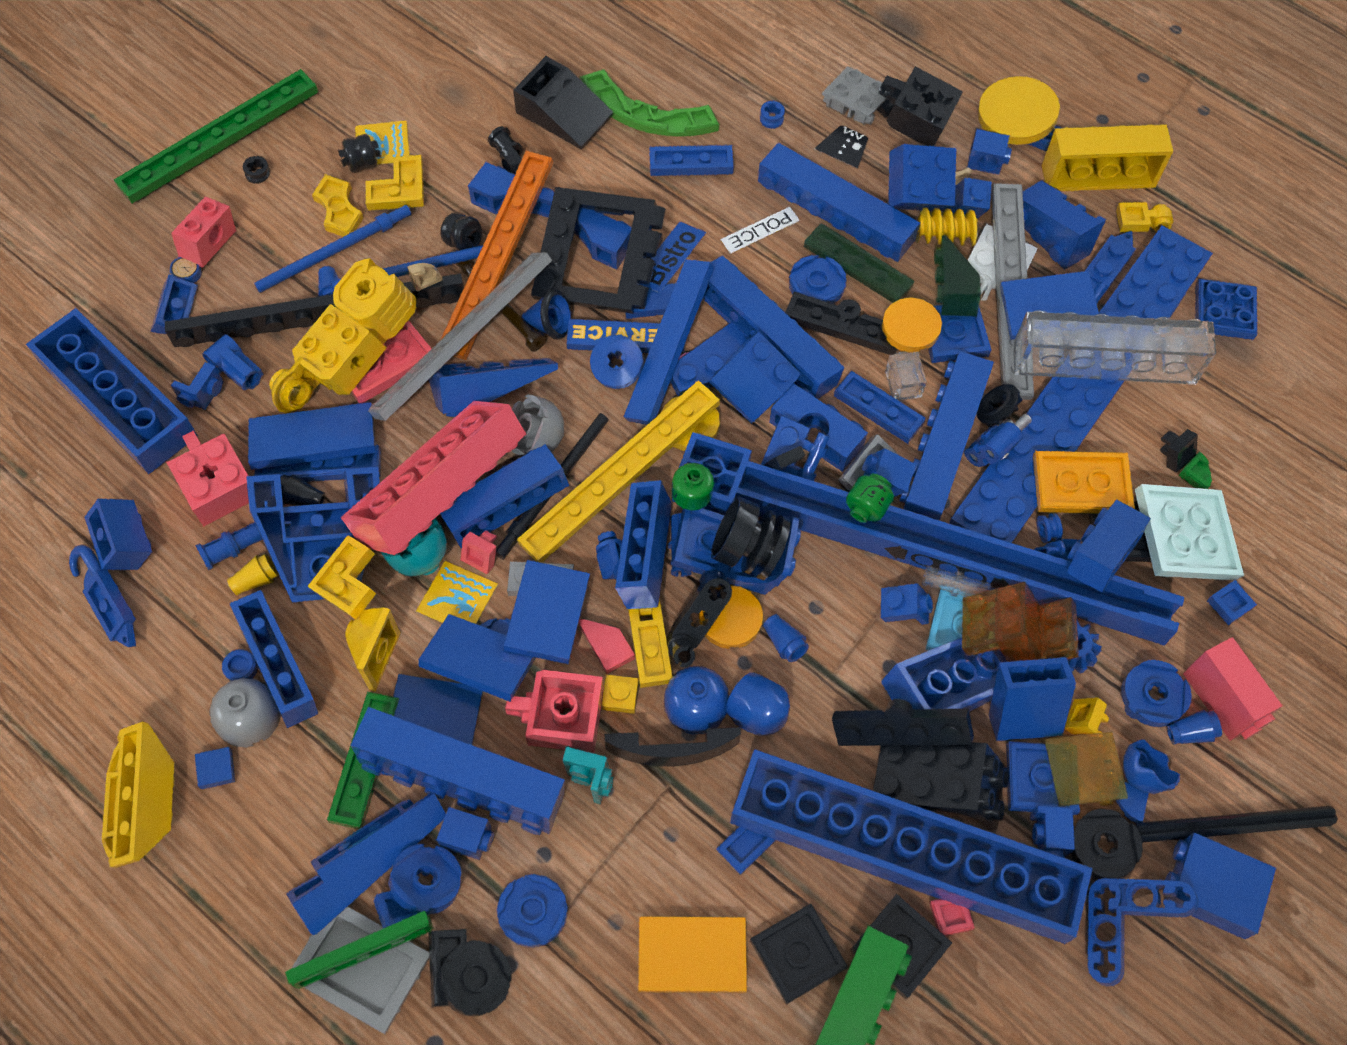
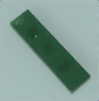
[804,223,915,303]

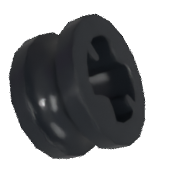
[242,156,270,184]

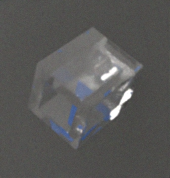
[885,351,927,400]

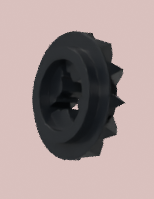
[977,384,1022,427]

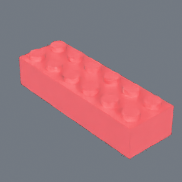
[341,401,526,555]

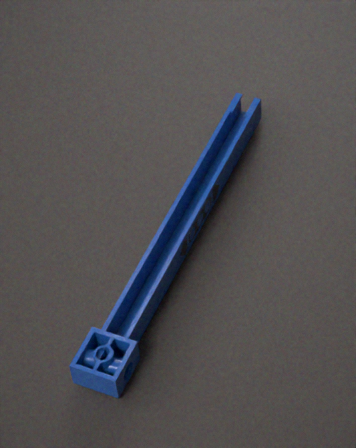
[672,432,1185,646]

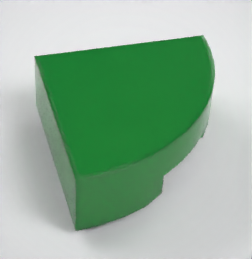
[1179,451,1212,489]

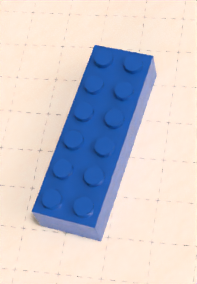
[26,308,198,474]
[351,707,565,835]

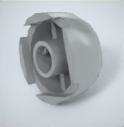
[512,394,564,456]
[209,678,281,748]

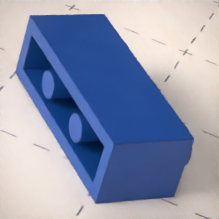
[1066,499,1151,593]

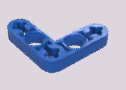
[1088,878,1199,987]

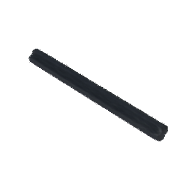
[1134,806,1338,843]

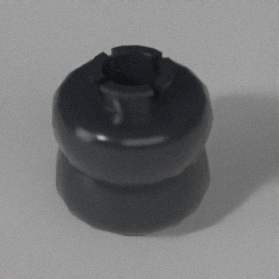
[338,134,381,173]
[440,212,482,250]

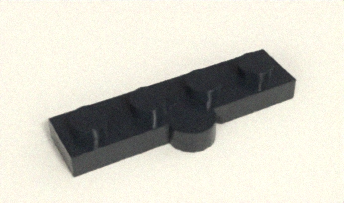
[785,292,898,356]
[832,699,974,746]

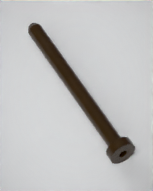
[455,261,546,351]

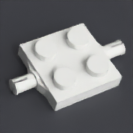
[962,224,1038,301]

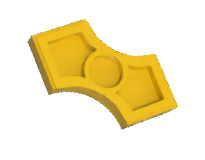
[312,174,364,237]

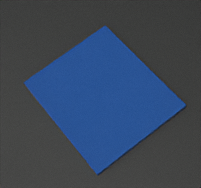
[381,674,483,776]

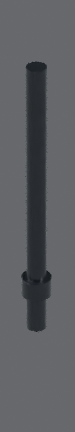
[496,413,609,560]

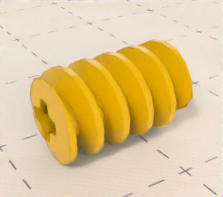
[916,207,978,246]

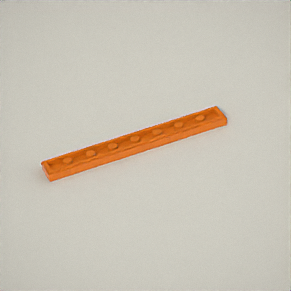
[441,151,554,360]

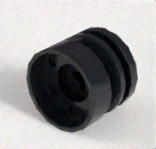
[711,496,791,580]

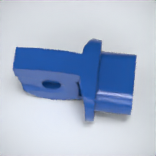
[1034,539,1081,562]

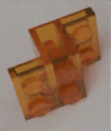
[962,582,1079,662]

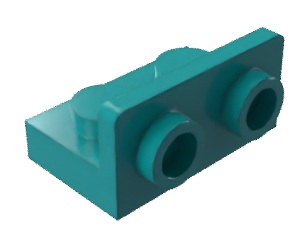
[563,747,614,805]

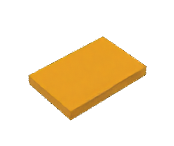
[1033,451,1135,513]
[638,917,747,993]

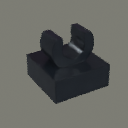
[1160,429,1198,473]

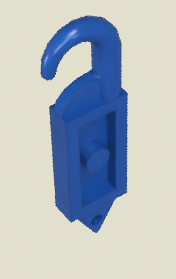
[1085,231,1136,303]
[69,545,136,647]

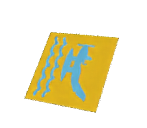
[355,120,409,165]
[416,561,498,624]

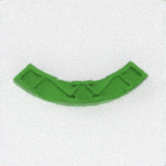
[580,69,719,136]

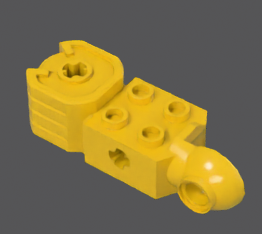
[269,258,416,413]

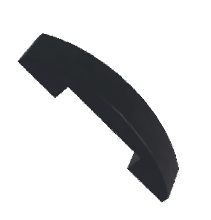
[604,727,741,767]

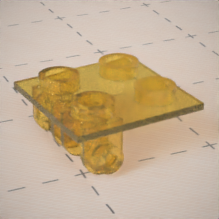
[1045,732,1128,807]

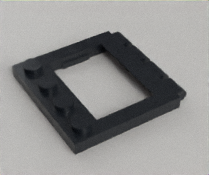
[531,187,666,314]

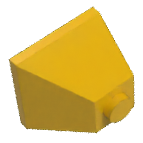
[345,607,401,692]

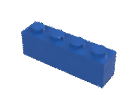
[440,444,569,549]
[615,480,672,610]
[229,590,318,728]

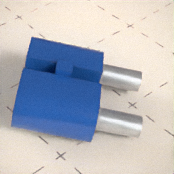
[964,414,1032,467]

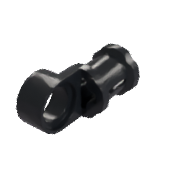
[487,126,523,175]

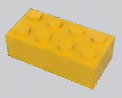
[1041,124,1174,191]

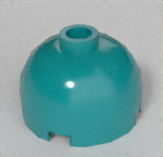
[381,518,447,576]

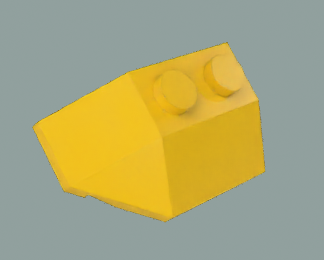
[102,722,174,868]

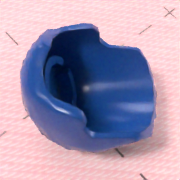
[1122,739,1180,794]

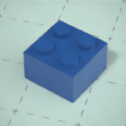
[888,144,956,211]

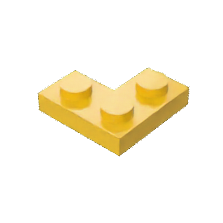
[366,155,424,211]
[307,535,376,620]

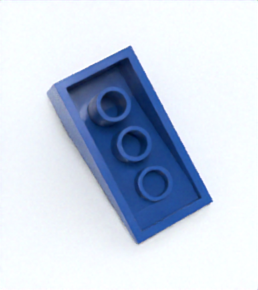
[881,623,1021,712]

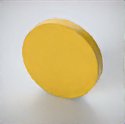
[978,76,1060,145]

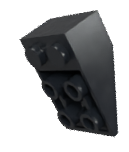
[513,56,613,150]

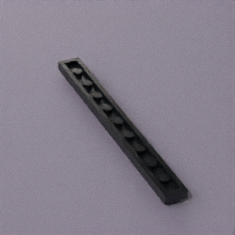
[165,274,464,348]

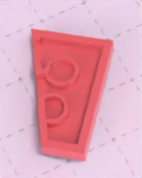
[351,320,432,404]

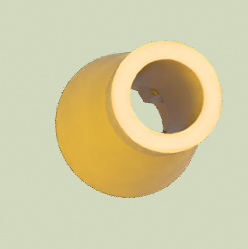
[227,554,279,595]

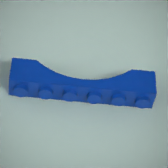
[468,162,632,270]

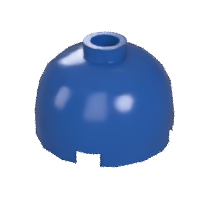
[664,666,729,735]

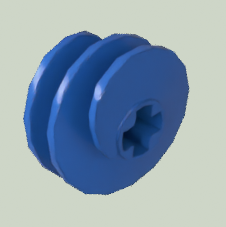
[590,335,644,389]

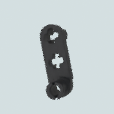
[666,569,732,667]

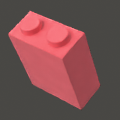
[1183,637,1283,741]

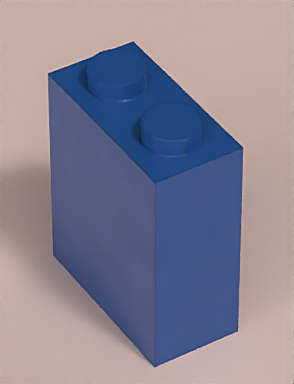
[989,657,1076,741]
[1162,833,1276,939]

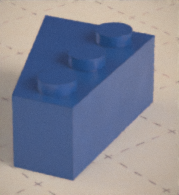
[1022,180,1106,270]

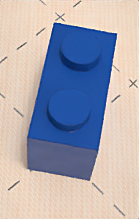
[84,499,152,570]

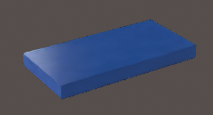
[248,402,376,470]

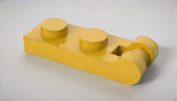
[628,599,672,688]

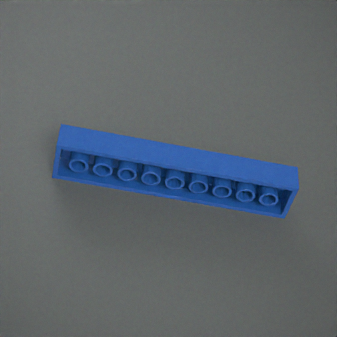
[730,749,1093,944]

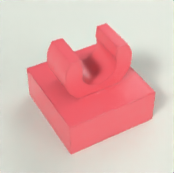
[460,530,497,574]

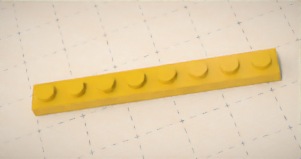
[517,380,720,563]

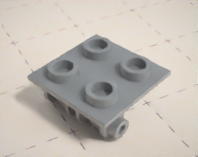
[822,66,886,125]

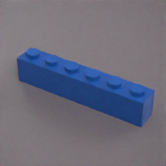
[758,142,920,262]
[702,255,844,399]
[900,351,994,520]

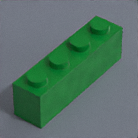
[816,926,912,1045]

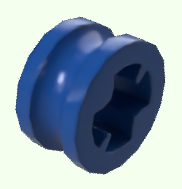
[760,101,785,129]
[1037,513,1063,543]

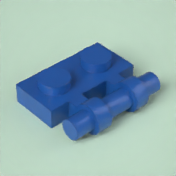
[761,415,830,481]

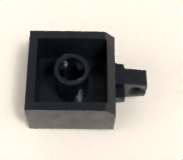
[878,66,963,146]

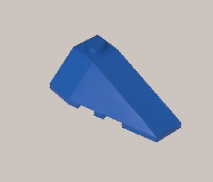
[429,358,558,417]

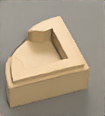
[408,263,443,291]

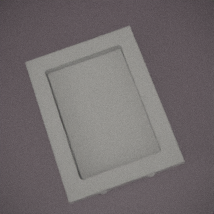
[291,906,429,1034]

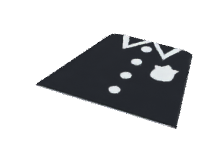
[814,126,868,169]

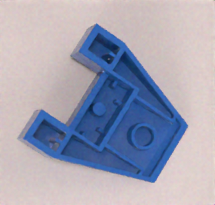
[246,466,380,603]

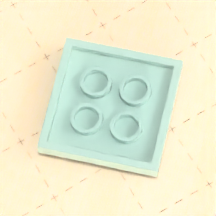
[1135,484,1244,580]

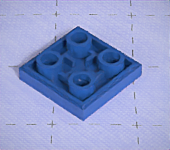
[1195,279,1258,340]

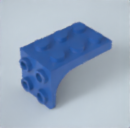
[670,508,801,595]

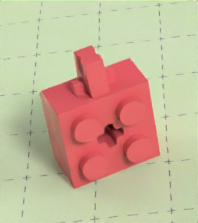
[166,431,248,527]
[505,670,604,753]

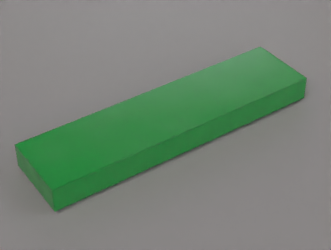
[327,692,399,829]
[285,911,434,990]

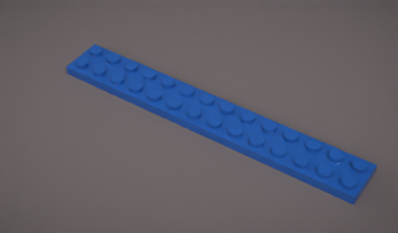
[949,226,1213,543]

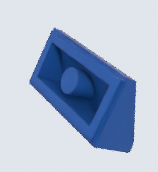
[151,274,198,334]

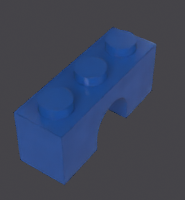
[769,383,868,472]

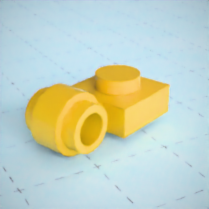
[1116,202,1174,232]

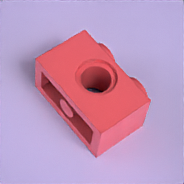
[171,196,236,267]

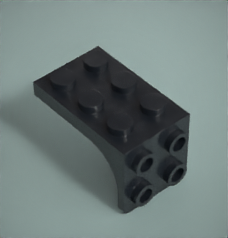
[873,742,1009,830]

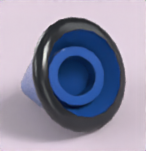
[522,290,572,340]

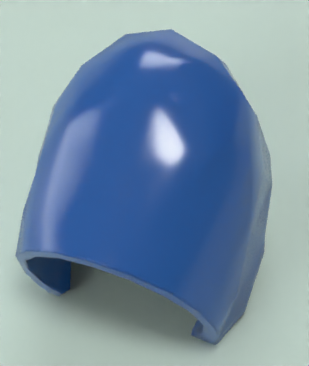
[726,672,790,736]

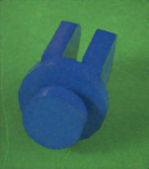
[595,531,622,579]

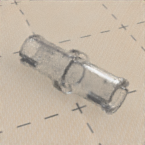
[922,565,991,603]

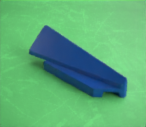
[286,793,446,935]

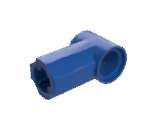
[202,334,264,391]

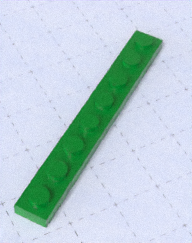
[114,69,318,204]

